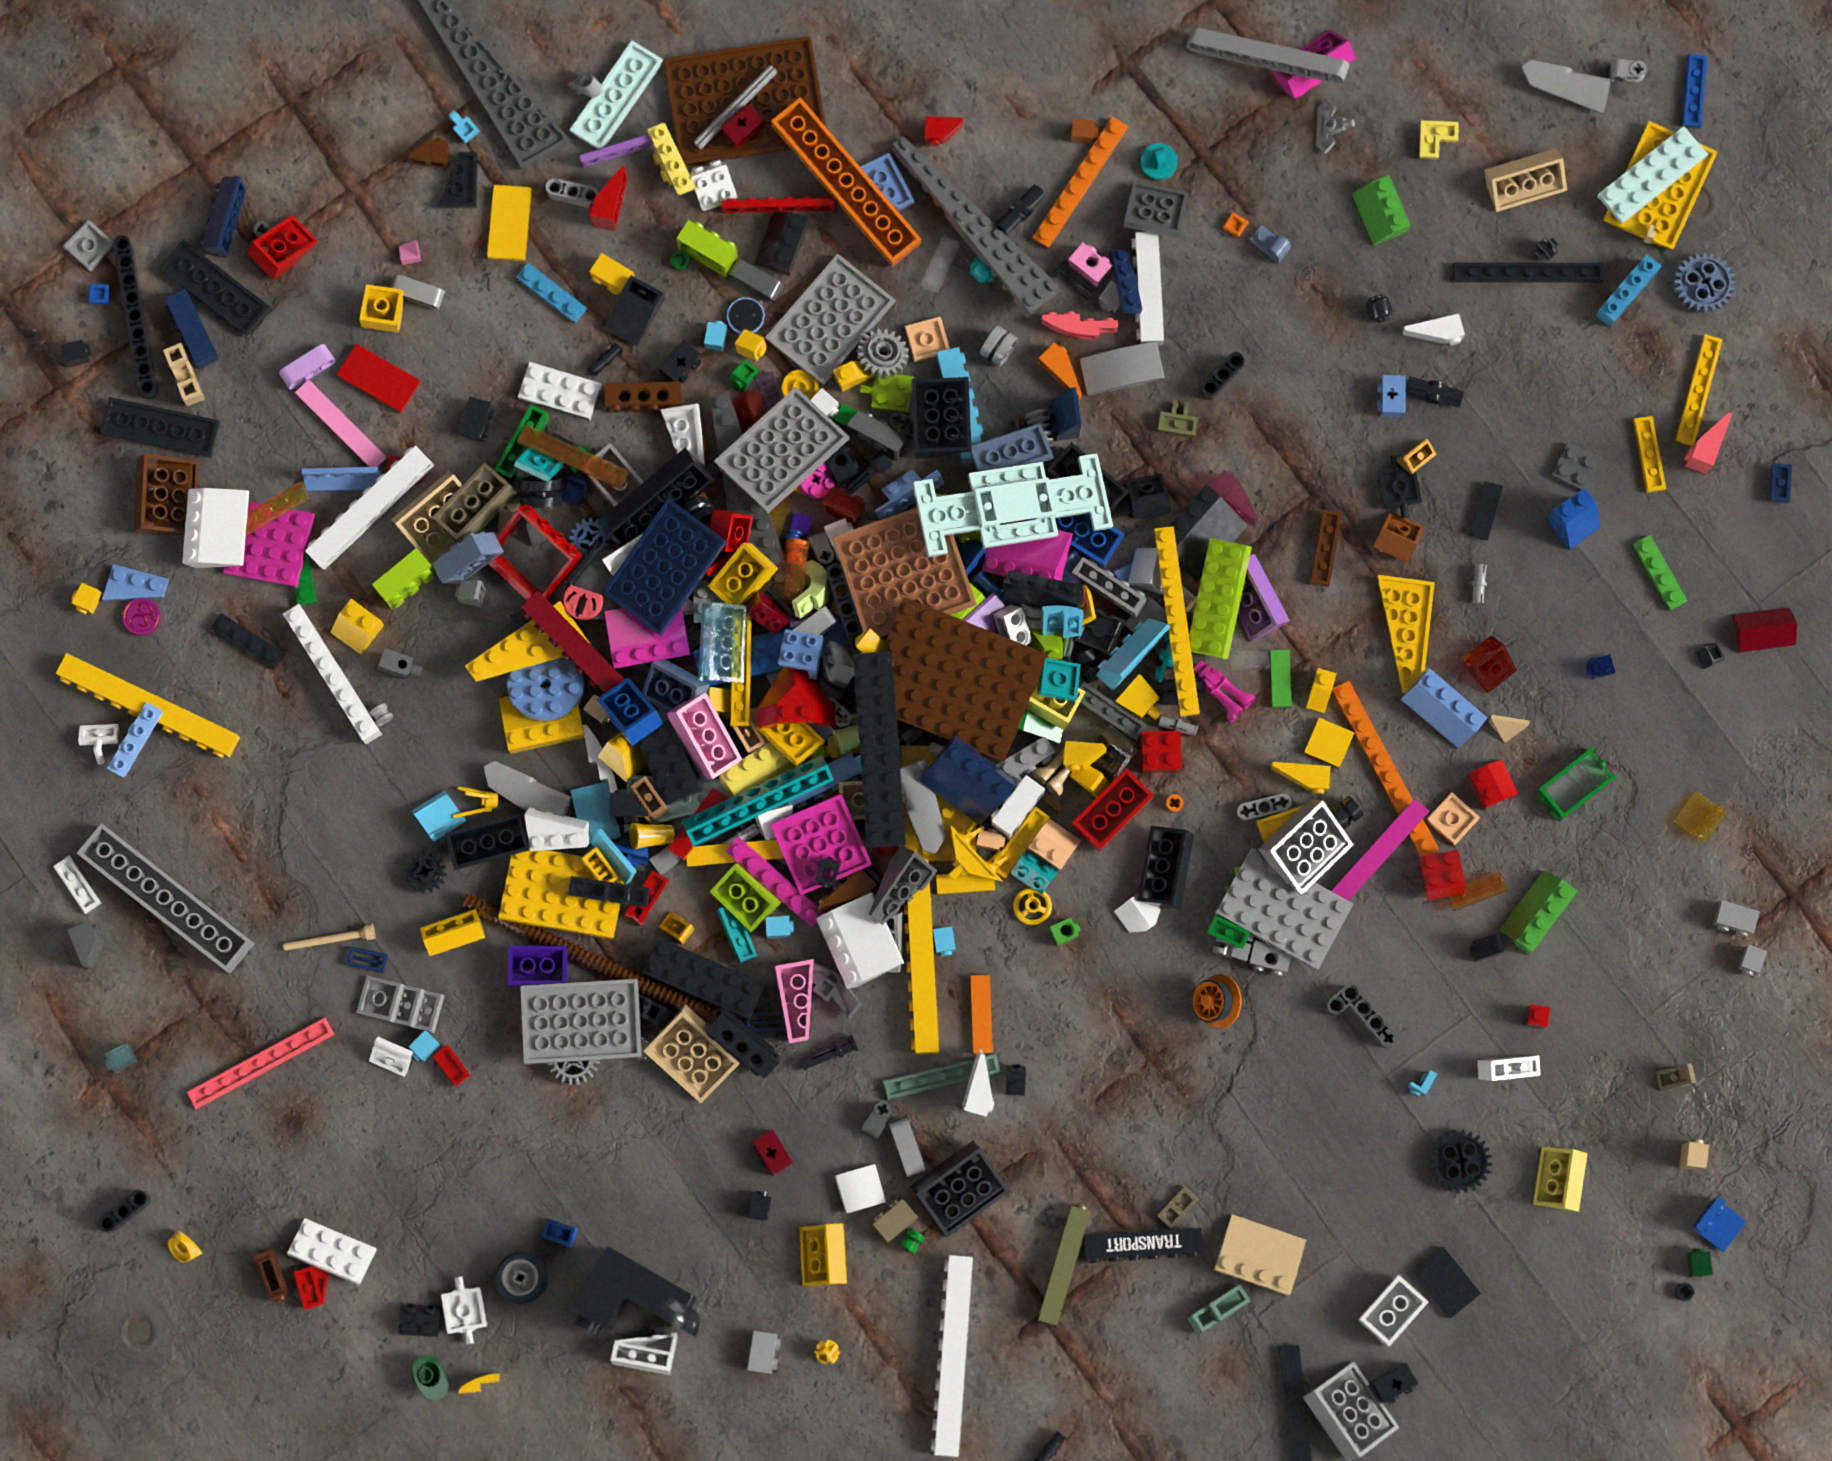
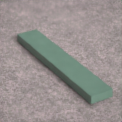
[883,1054,1001,1100]

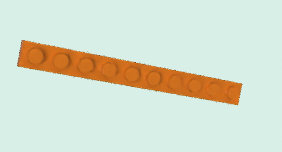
[1332,681,1439,856]

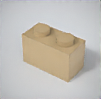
[1679,1139,1709,1171]

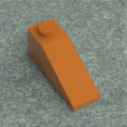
[1038,342,1082,401]

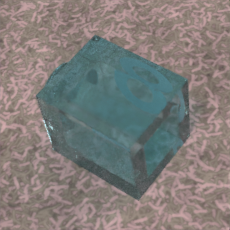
[104,1043,138,1073]

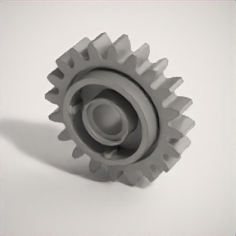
[856,329,909,379]

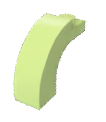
[792,559,831,619]

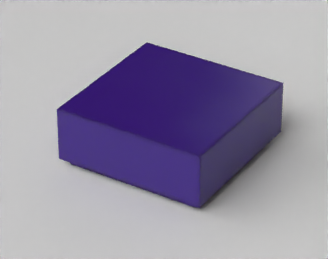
[791,513,813,536]

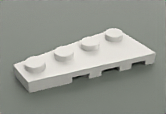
[661,404,705,466]

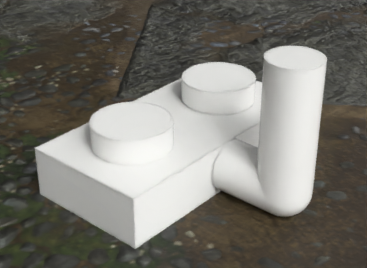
[78,724,120,765]

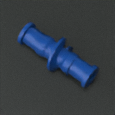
[971,571,1020,607]

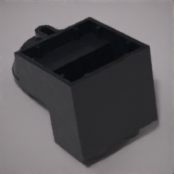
[571,1246,700,1337]

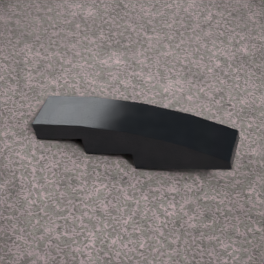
[568,876,651,907]

